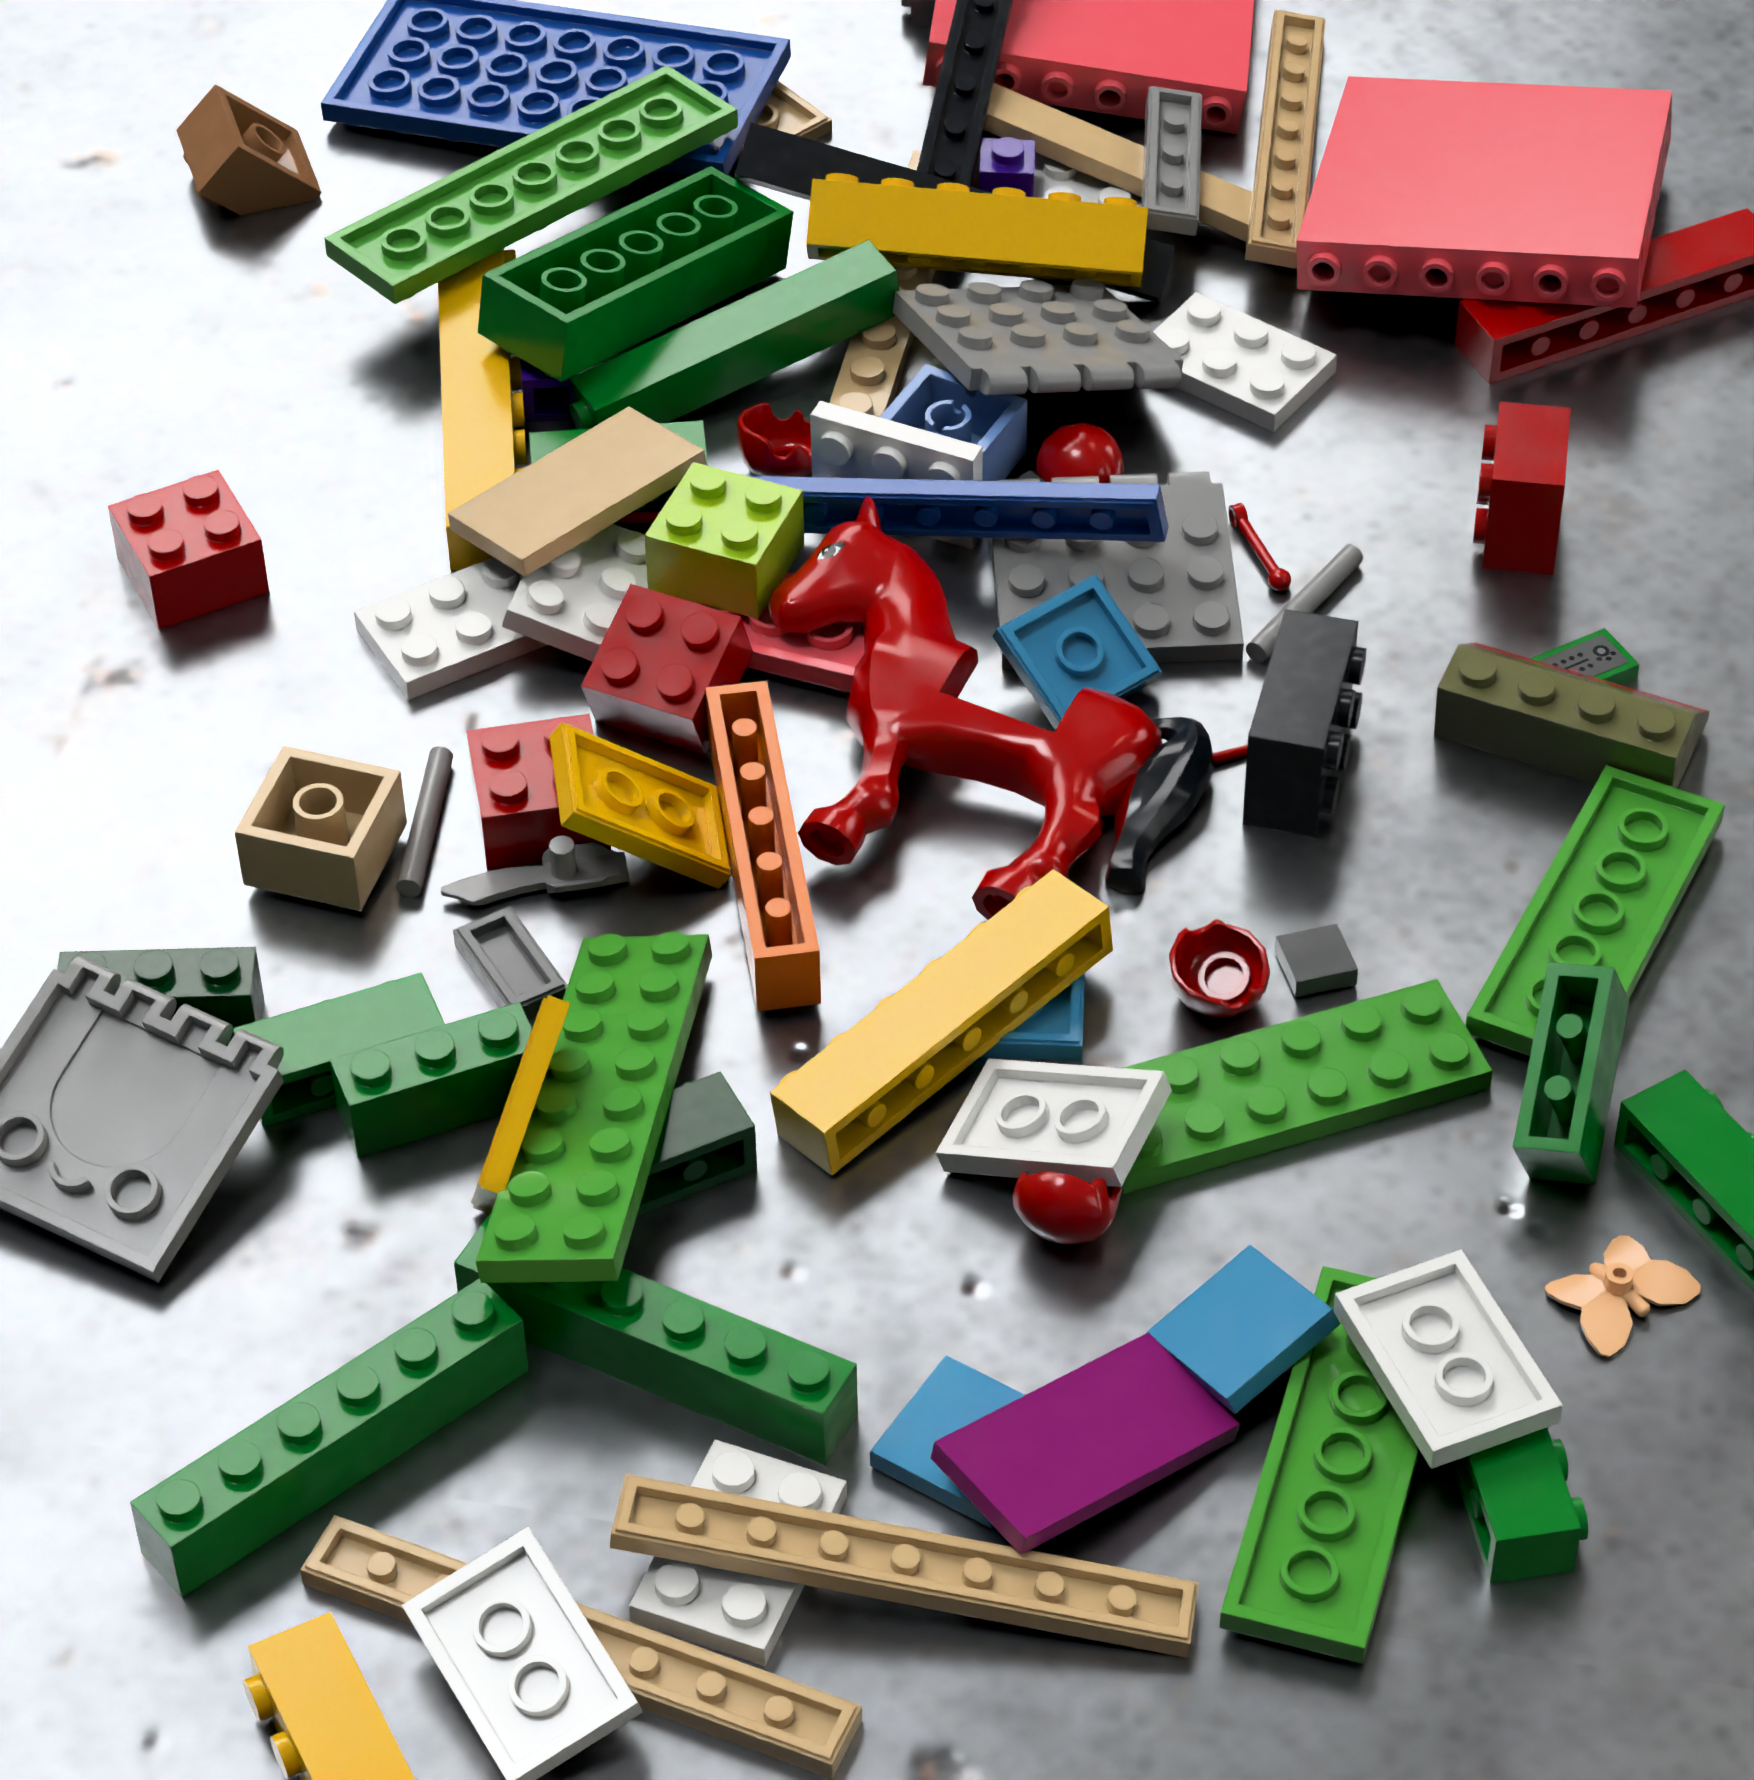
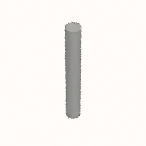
[1246,544,1363,663]
[396,746,453,897]

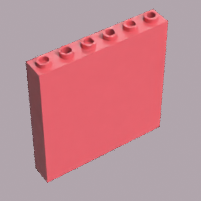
[922,0,1254,134]
[1296,76,1672,308]

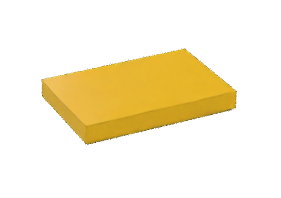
[549,722,732,889]
[471,995,571,1214]

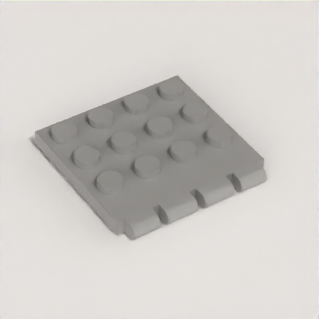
[893,278,1184,396]
[991,471,1244,670]
[0,956,284,1283]

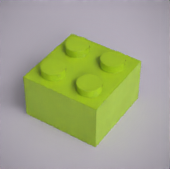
[645,462,804,619]

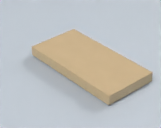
[447,406,707,576]

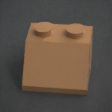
[176,84,322,216]

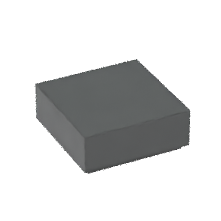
[1275,924,1358,997]

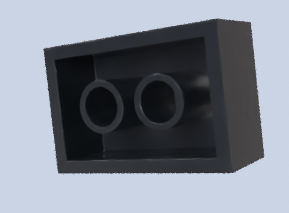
[1242,609,1367,838]

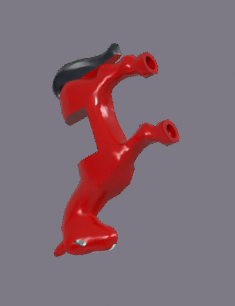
[768,496,1215,920]

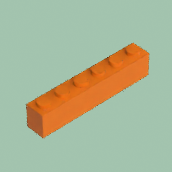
[706,681,821,1011]

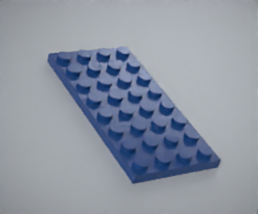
[320,0,791,176]

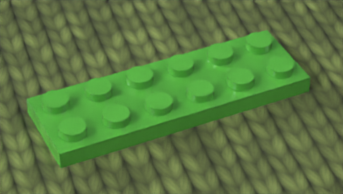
[1465,765,1725,1056]
[1122,979,1493,1194]
[1219,1266,1420,1664]

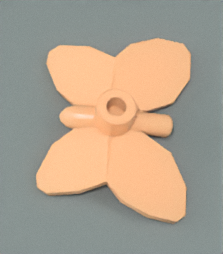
[1544,1235,1701,1358]

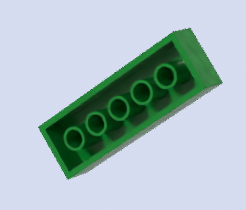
[478,166,794,382]

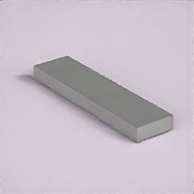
[1141,86,1202,236]

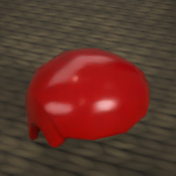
[737,403,812,477]
[1037,423,1124,483]
[1169,919,1270,1019]
[1013,1171,1122,1246]

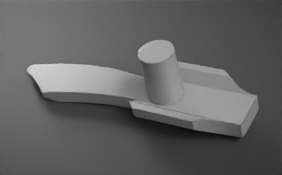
[441,836,629,905]

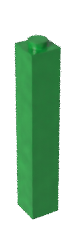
[569,240,899,429]

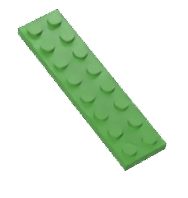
[324,65,738,304]
[475,932,713,1283]

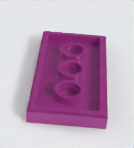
[930,1332,1240,1555]

